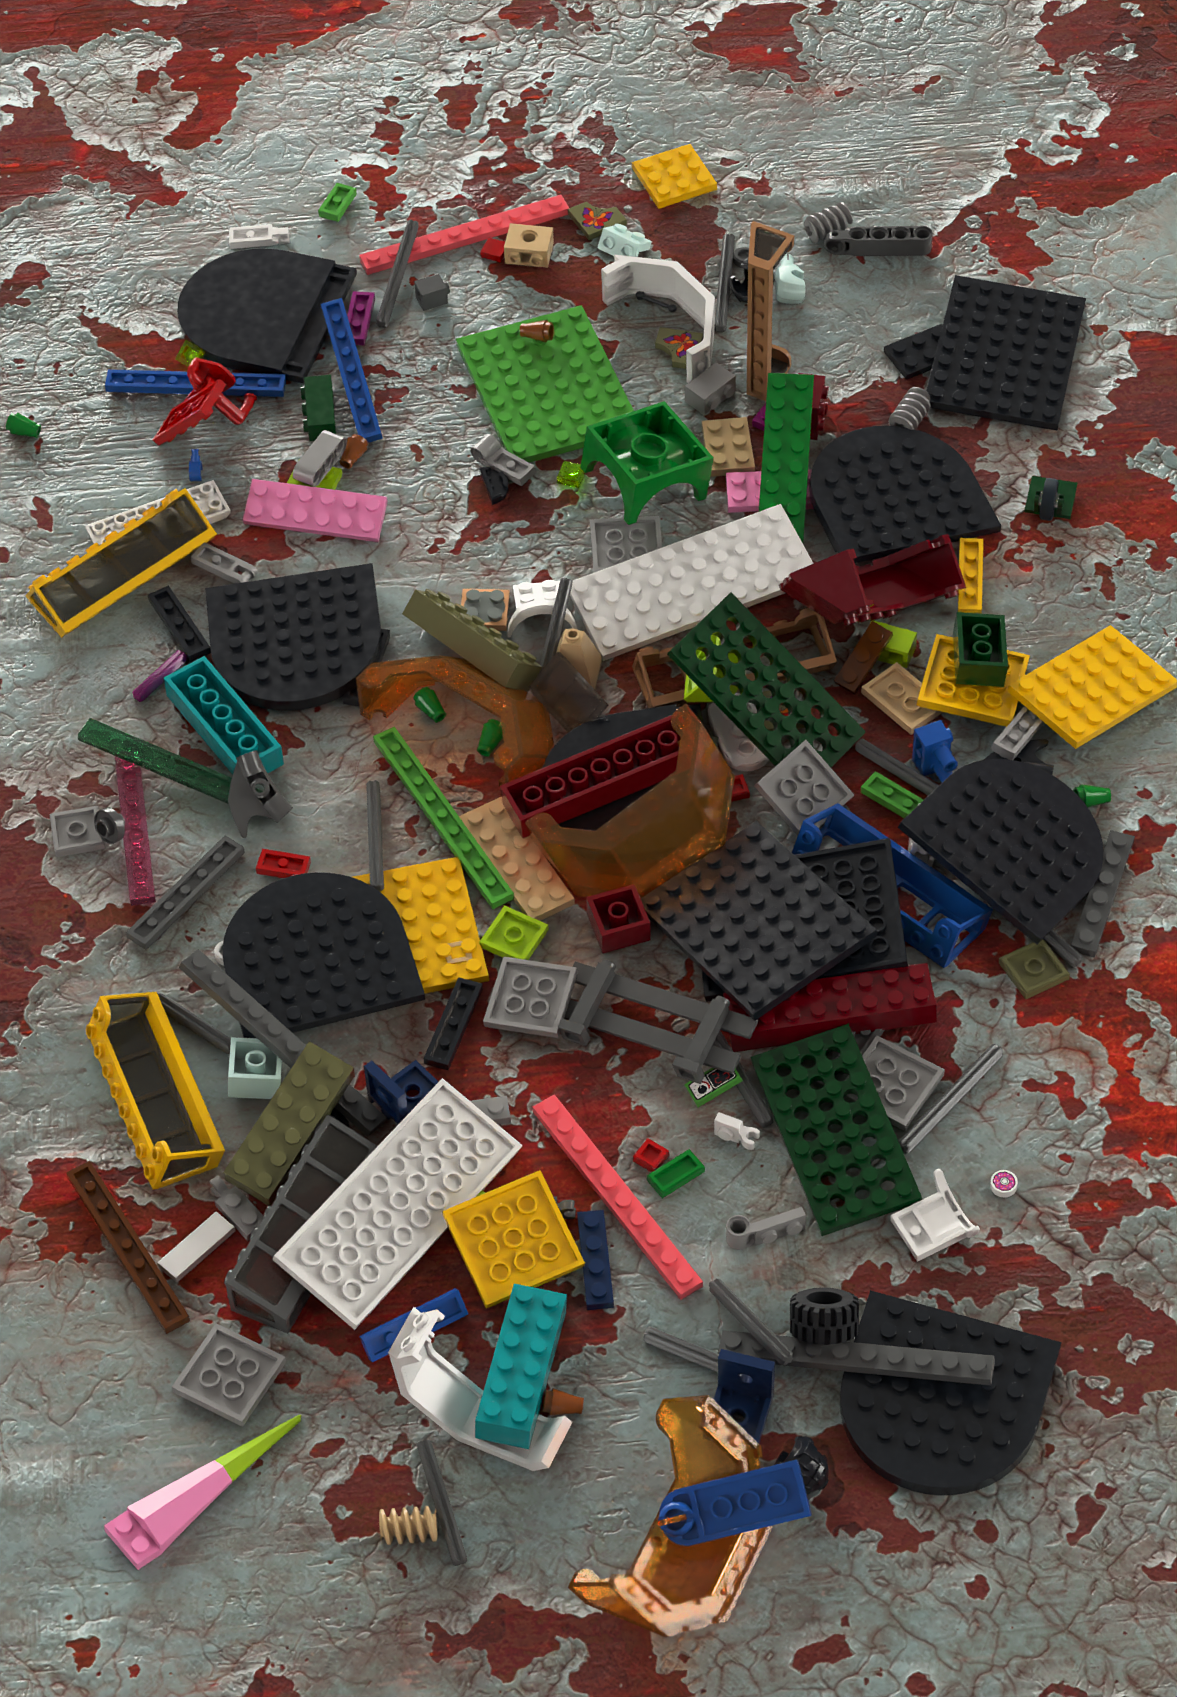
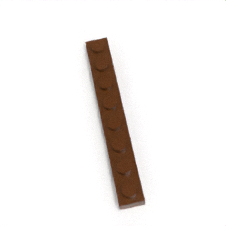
[66,1161,190,1334]

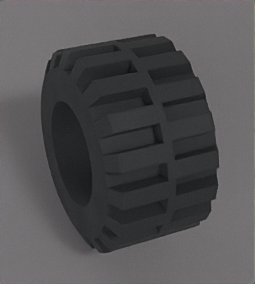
[790,1287,859,1345]

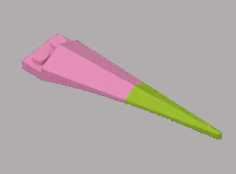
[104,1415,301,1570]

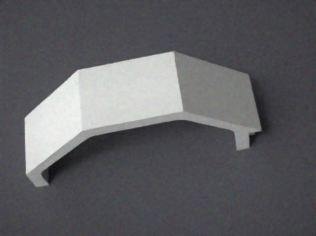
[601,255,715,383]
[388,1307,572,1471]

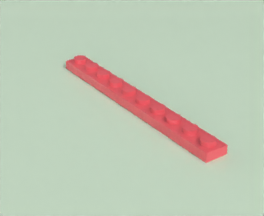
[359,195,569,275]
[533,1094,703,1300]

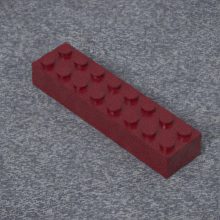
[500,712,702,839]
[723,963,937,1052]

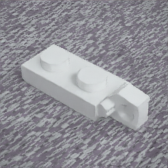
[229,224,290,249]

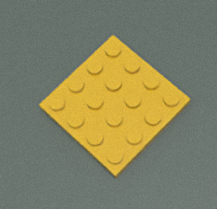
[916,634,1030,727]
[442,1170,585,1309]

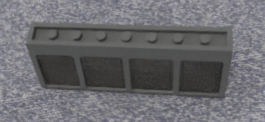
[224,1115,377,1334]

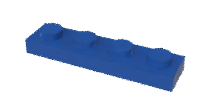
[359,1288,468,1362]

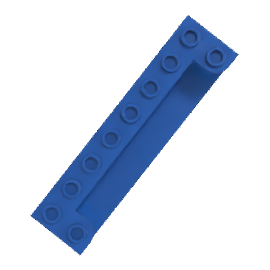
[792,803,993,968]

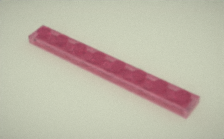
[114,742,156,906]

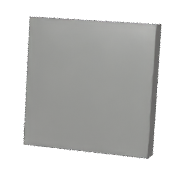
[49,806,105,857]

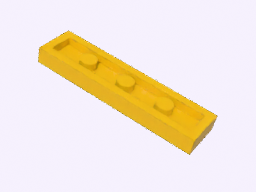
[958,538,983,614]

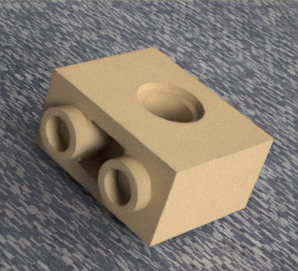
[504,223,554,268]

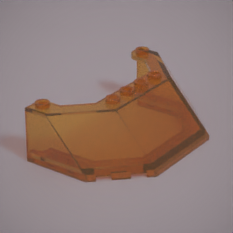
[356,655,554,796]
[525,704,735,899]
[568,1395,773,1637]

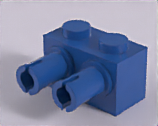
[912,720,958,783]

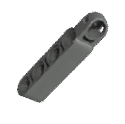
[824,226,933,256]

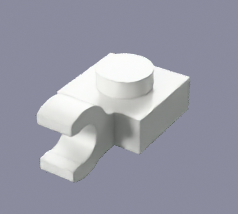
[714,1112,760,1150]

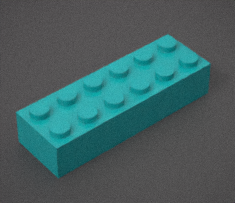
[164,656,284,775]
[475,1284,567,1449]

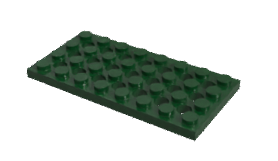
[667,592,866,768]
[751,1024,922,1236]

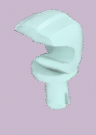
[775,254,806,304]

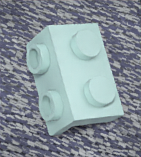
[598,224,652,257]

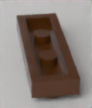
[834,621,893,695]

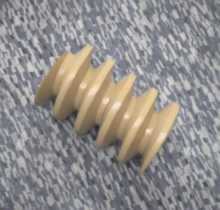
[379,1506,438,1545]

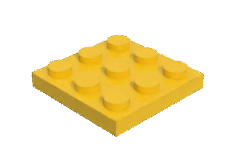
[632,144,717,209]

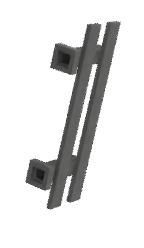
[558,960,758,1084]

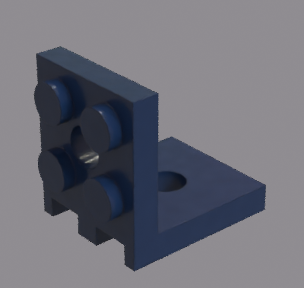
[364,1060,438,1124]
[703,1349,775,1452]

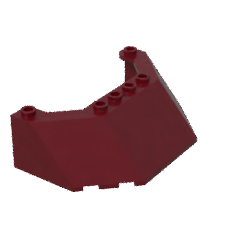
[779,534,966,626]

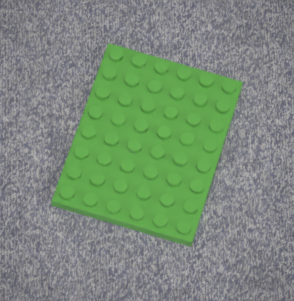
[456,305,634,463]

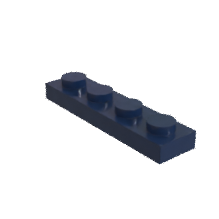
[577,1210,614,1310]

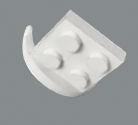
[507,580,577,638]
[891,1169,980,1262]

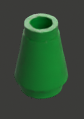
[6,412,41,438]
[413,687,446,723]
[477,719,506,757]
[1073,784,1111,807]

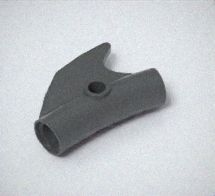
[228,750,293,838]

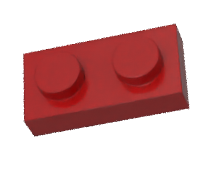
[256,848,311,878]

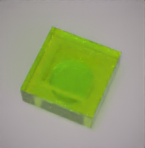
[175,340,205,366]
[557,461,585,488]

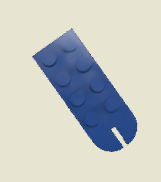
[658,1459,812,1546]

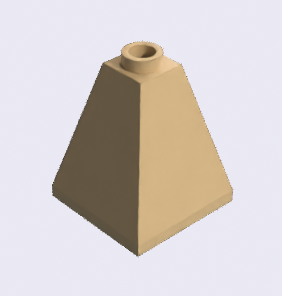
[547,628,602,695]

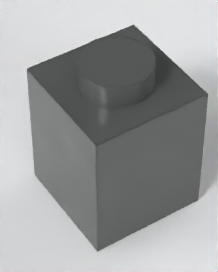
[414,274,450,311]

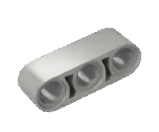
[293,430,347,487]

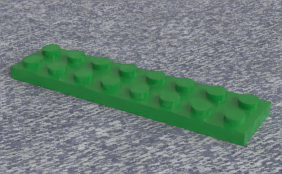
[759,373,814,543]

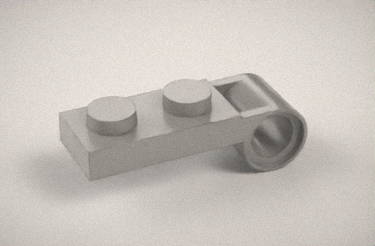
[470,434,537,486]
[726,1207,806,1250]

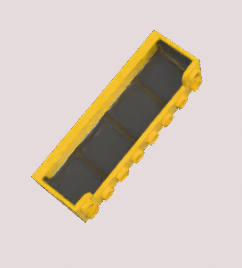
[25,488,217,638]
[86,992,225,1190]

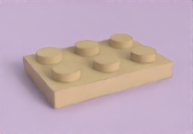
[702,417,755,477]
[861,662,943,735]

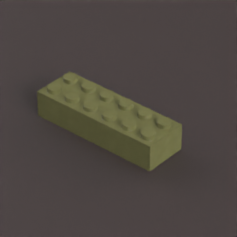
[402,589,542,691]
[223,1041,355,1206]

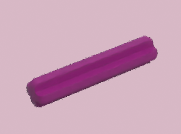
[132,650,187,702]

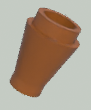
[520,320,554,342]
[339,434,368,469]
[542,1388,584,1416]

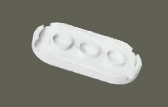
[708,693,769,772]

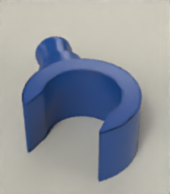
[189,449,203,481]

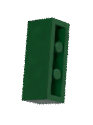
[300,375,336,441]

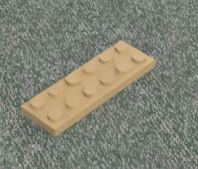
[459,796,575,921]

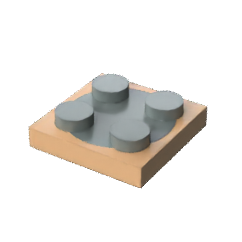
[461,589,510,631]

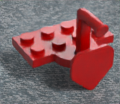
[153,357,257,446]

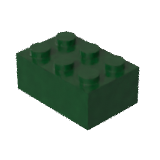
[953,612,1008,687]

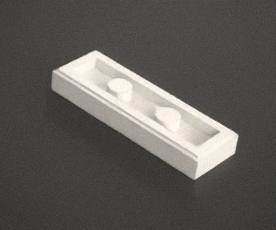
[157,1212,235,1283]

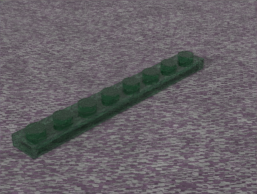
[78,718,263,804]

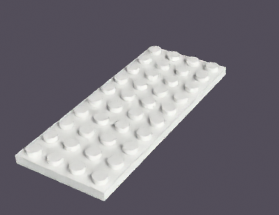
[570,504,814,661]
[272,1078,522,1330]

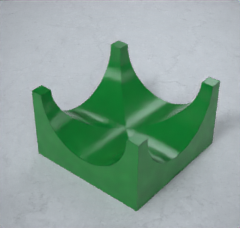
[580,401,714,525]

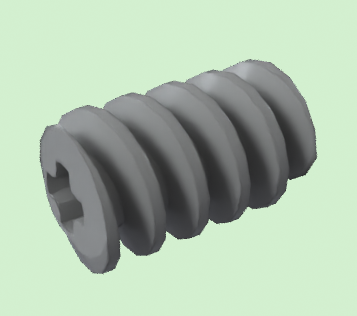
[804,202,853,243]
[889,387,931,430]

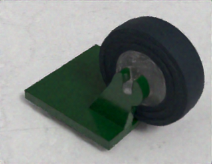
[1024,476,1078,521]

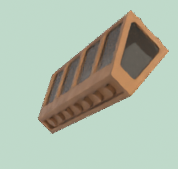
[747,221,794,401]

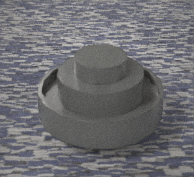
[94,807,125,844]

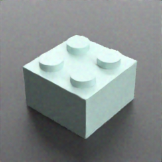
[228,1037,282,1099]

